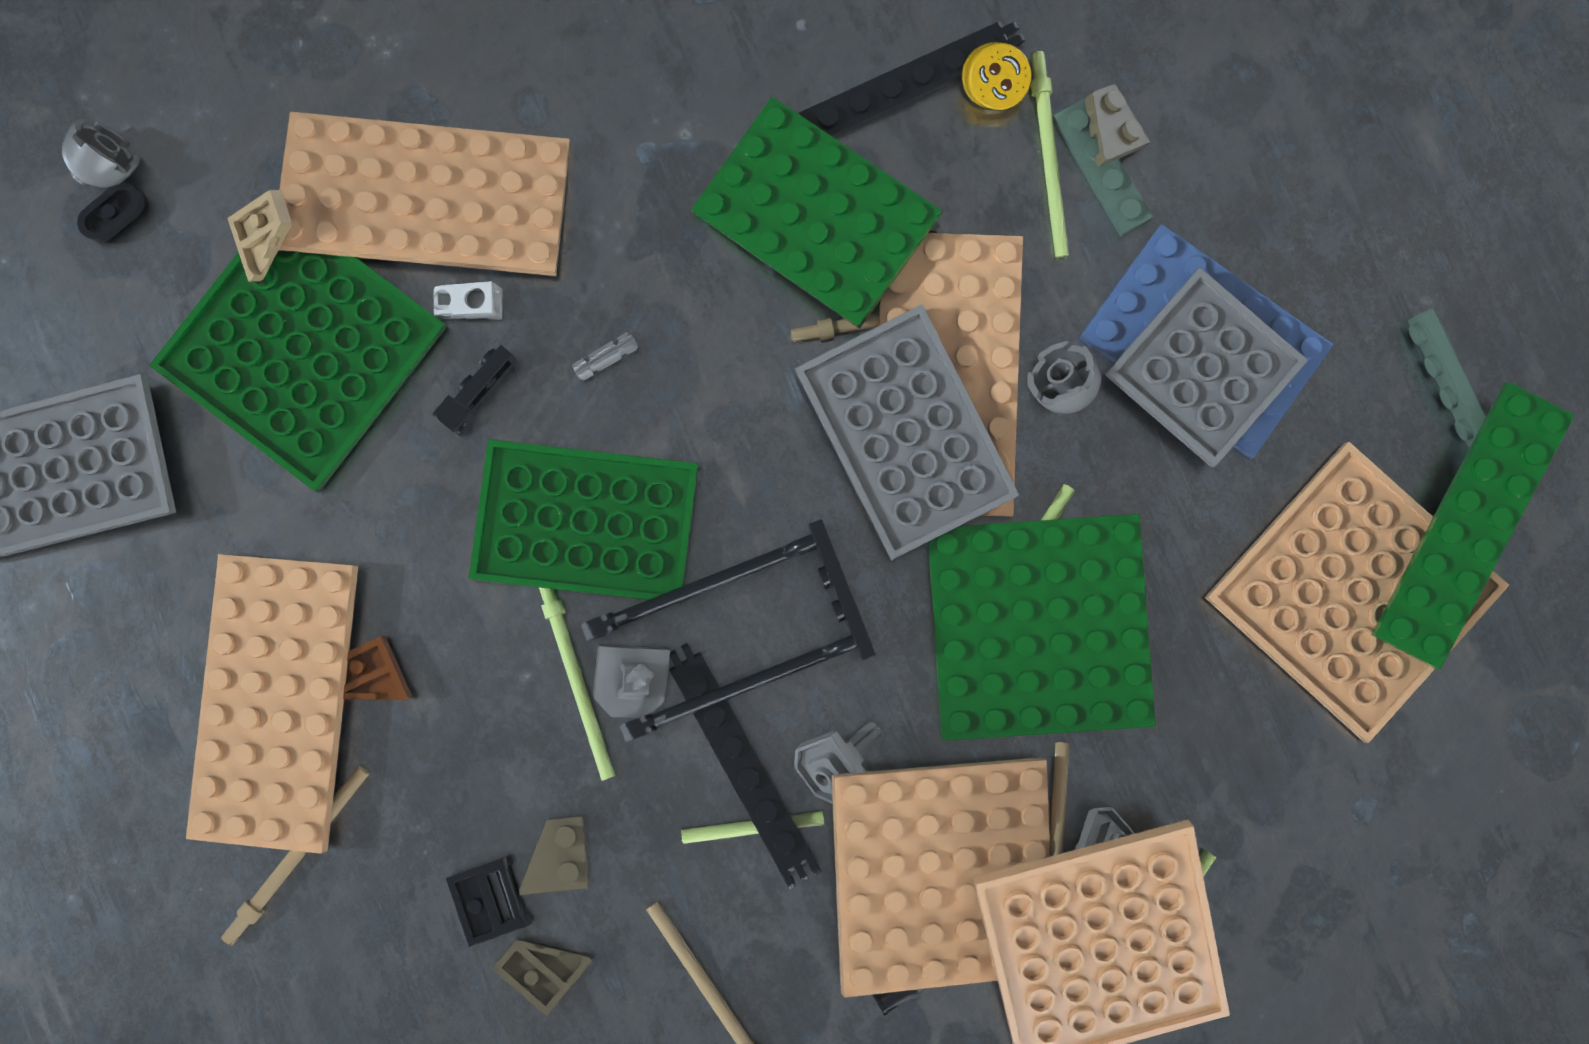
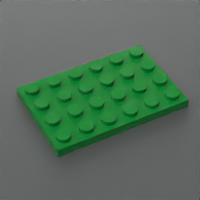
[691,96,942,329]
[468,439,699,604]

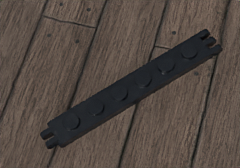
[798,21,1025,138]
[669,643,821,890]

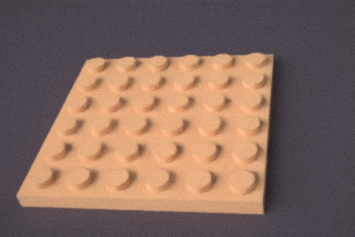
[1205,441,1509,743]
[831,757,1050,997]
[973,819,1230,1044]

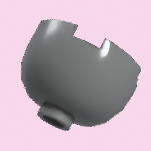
[62,118,139,188]
[1027,341,1101,414]

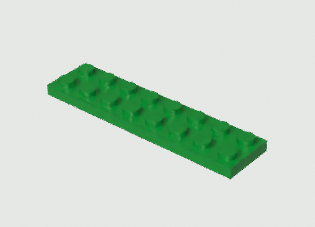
[1371,382,1575,670]

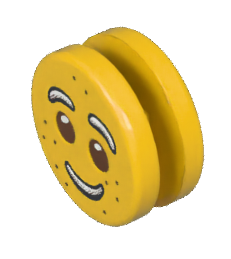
[962,42,1031,110]

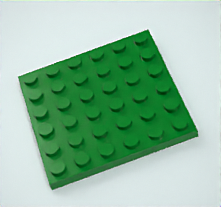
[149,250,447,493]
[927,514,1156,741]

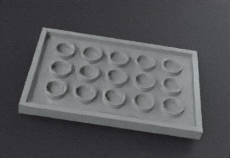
[795,304,1020,560]
[0,374,176,557]

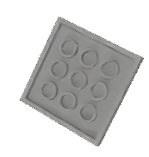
[1104,267,1308,468]

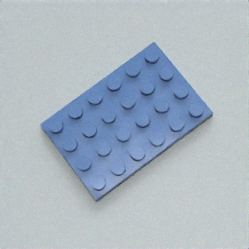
[1079,224,1334,459]

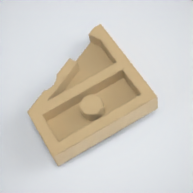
[227,190,292,282]

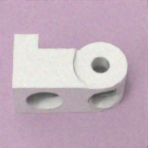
[434,281,503,320]

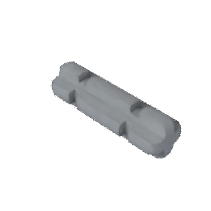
[572,332,638,381]

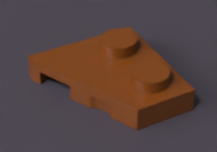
[343,636,413,700]

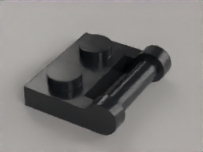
[446,855,532,947]

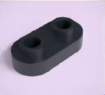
[77,182,145,242]

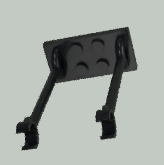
[580,519,876,742]

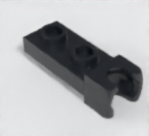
[433,345,517,436]

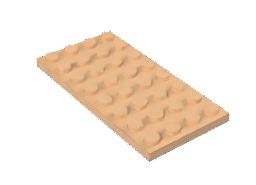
[279,112,570,276]
[879,233,1023,517]
[186,554,358,854]

